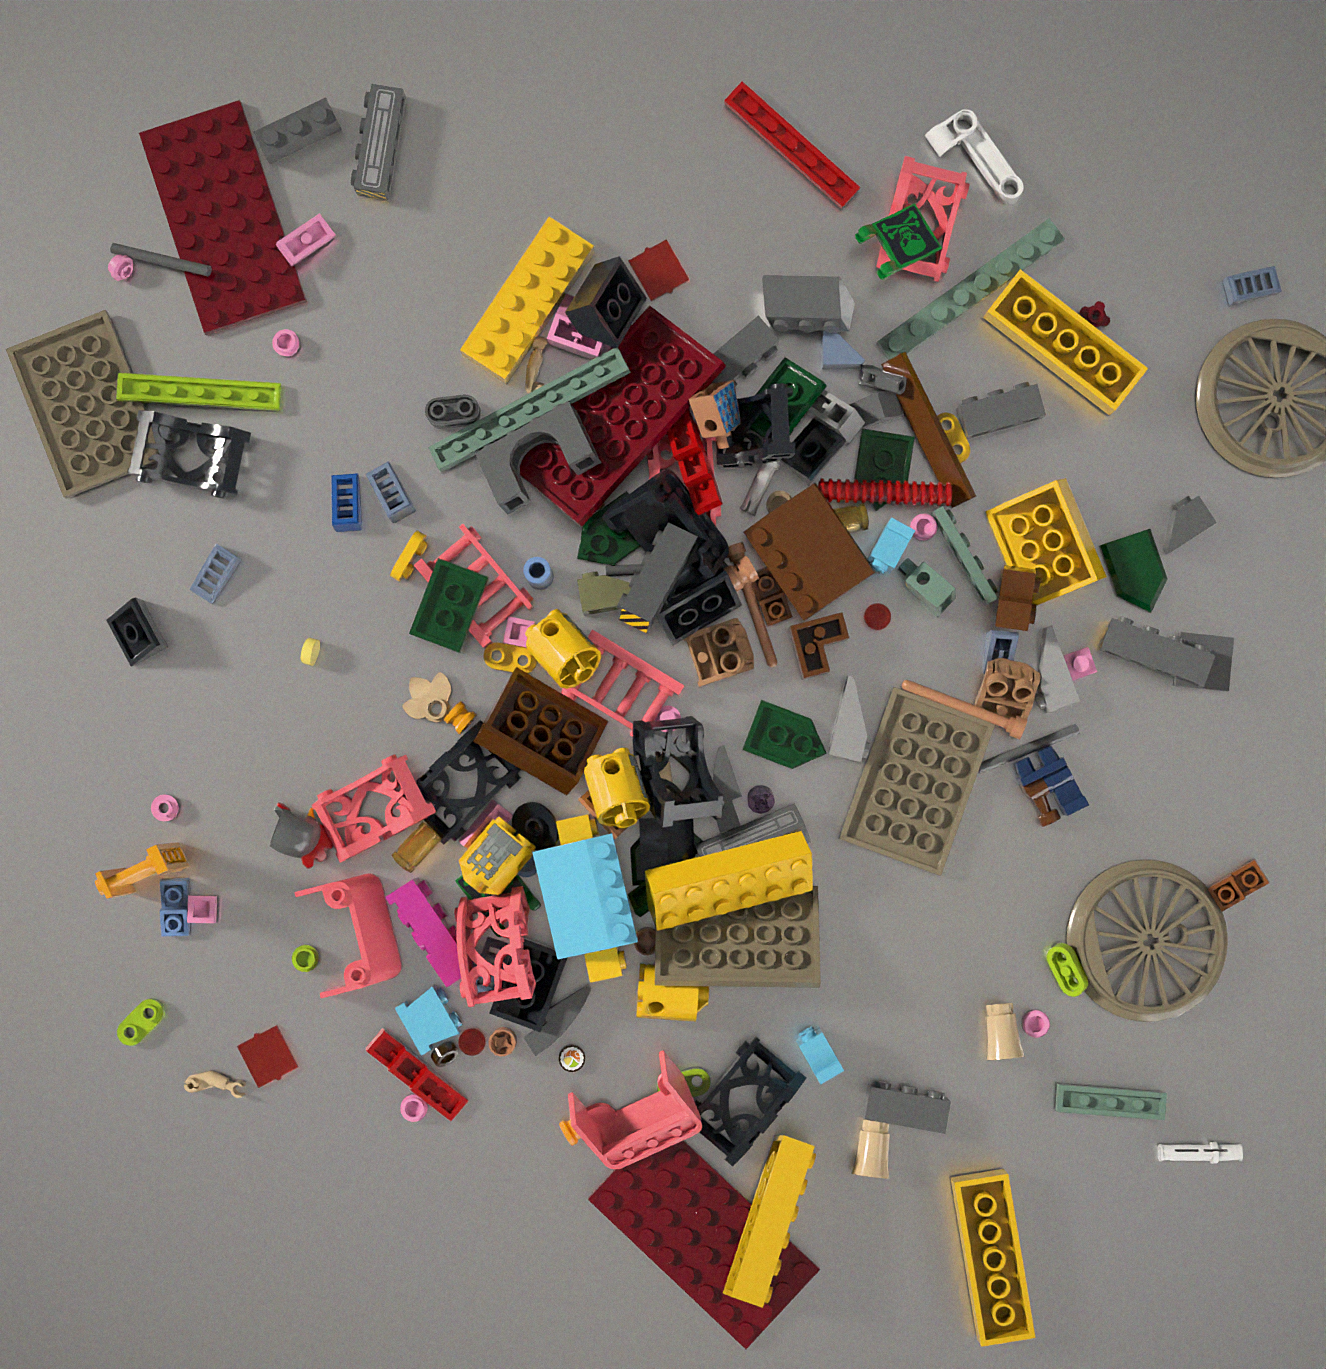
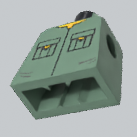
[897,558,956,618]

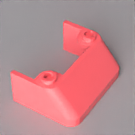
[295,873,402,998]
[568,1050,702,1169]

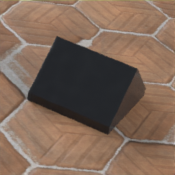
[781,419,846,486]
[106,597,168,667]

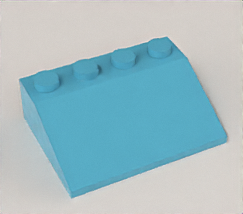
[532,833,638,959]

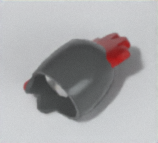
[269,802,333,869]

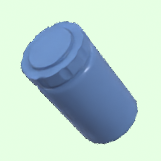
[523,557,554,590]

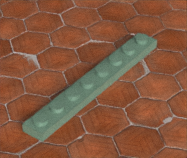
[876,218,1065,360]
[428,347,631,472]

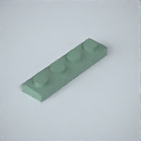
[931,506,998,606]
[1055,1083,1167,1120]

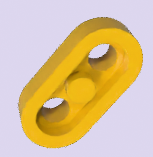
[937,412,970,463]
[390,530,429,582]
[483,642,537,674]

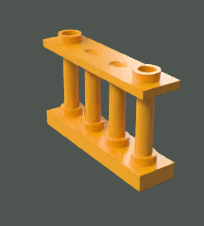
[95,842,190,899]

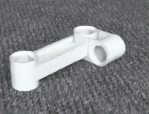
[925,109,1024,205]

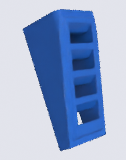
[331,473,362,532]

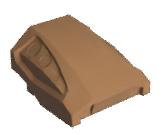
[684,618,754,687]
[974,658,1040,719]

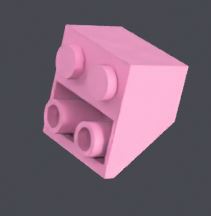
[547,294,605,360]

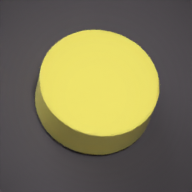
[301,638,320,666]

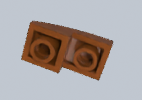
[751,567,793,626]
[1208,859,1269,912]

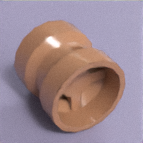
[723,556,759,592]
[634,927,656,956]
[488,1027,517,1057]

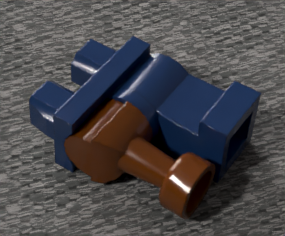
[1015,746,1089,827]

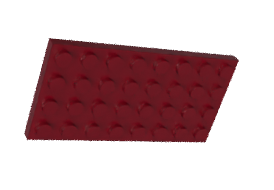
[139,100,307,335]
[520,305,726,527]
[588,1140,820,1349]

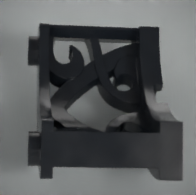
[716,383,795,469]
[127,410,251,499]
[632,716,725,827]
[404,720,522,845]
[694,1037,806,1166]

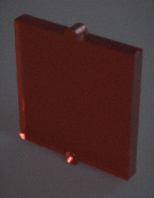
[628,239,689,302]
[237,1025,299,1088]

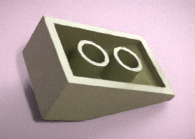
[577,572,631,616]

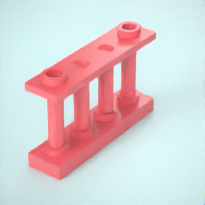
[414,524,534,649]
[561,630,684,737]

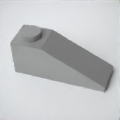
[806,390,865,444]
[1035,625,1080,713]
[828,676,870,762]

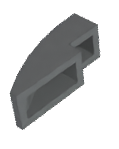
[713,746,742,833]
[524,984,592,1056]

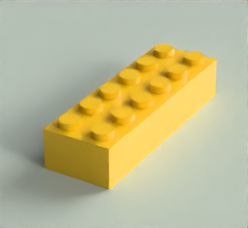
[460,217,595,385]
[983,269,1148,416]
[556,814,627,983]
[645,831,813,931]
[723,1135,816,1308]
[950,1169,1036,1347]

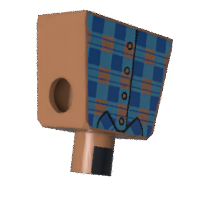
[689,380,741,449]

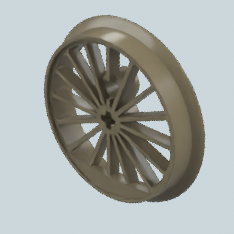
[1196,319,1326,478]
[1066,860,1228,1022]

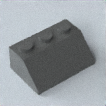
[762,275,855,333]

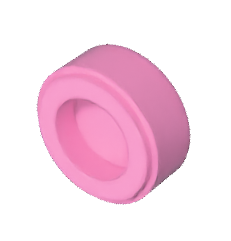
[910,514,937,541]
[1021,1010,1050,1038]

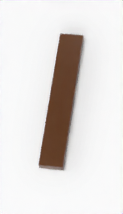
[881,352,976,508]

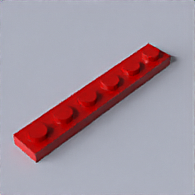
[724,81,860,209]

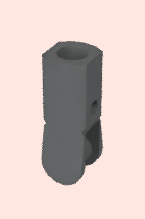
[859,365,907,394]

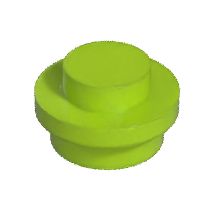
[292,945,319,972]

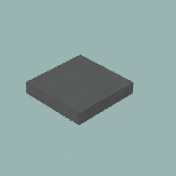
[1174,632,1234,691]

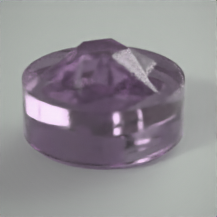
[747,785,775,814]

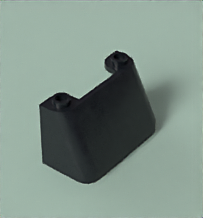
[602,469,729,600]

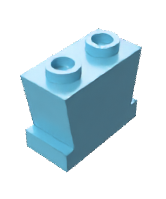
[867,517,915,574]
[395,985,462,1056]
[796,1026,844,1085]

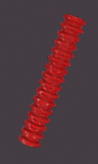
[818,478,952,506]

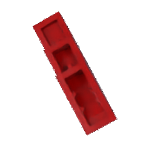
[667,408,723,515]
[365,1028,468,1121]

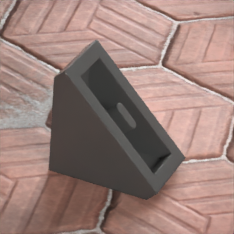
[849,391,906,429]

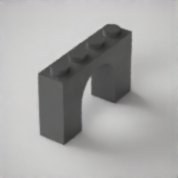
[475,401,601,515]

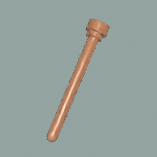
[726,542,777,667]
[902,680,1027,740]

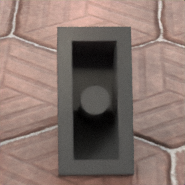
[1163,496,1217,554]

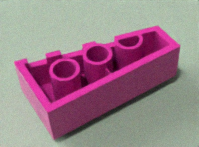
[385,878,475,988]

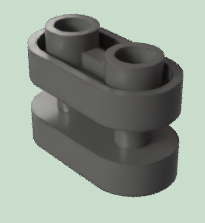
[425,394,481,429]

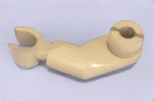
[525,336,548,394]
[184,1071,246,1098]

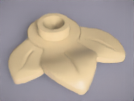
[402,672,452,722]

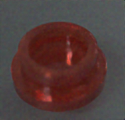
[864,603,891,630]
[458,1028,486,1056]

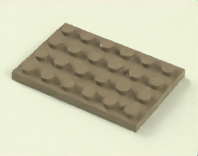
[6,310,160,498]
[839,687,995,876]
[655,886,821,988]

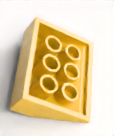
[985,478,1107,606]

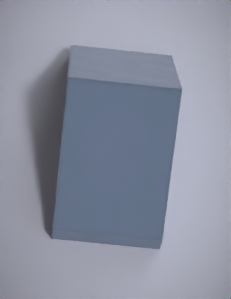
[821,331,865,369]
[983,630,1019,674]

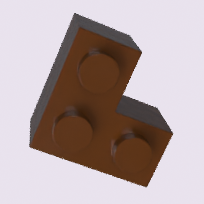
[995,565,1041,631]
[789,612,849,680]

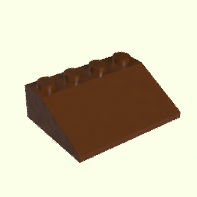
[743,483,876,621]
[474,667,608,796]

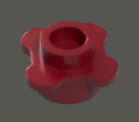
[1080,301,1110,328]

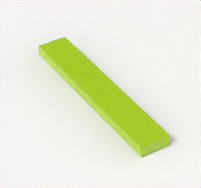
[116,373,281,411]

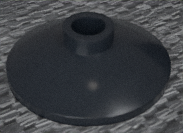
[512,802,559,852]

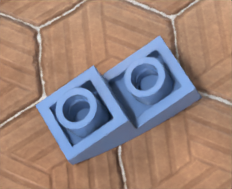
[160,878,190,937]

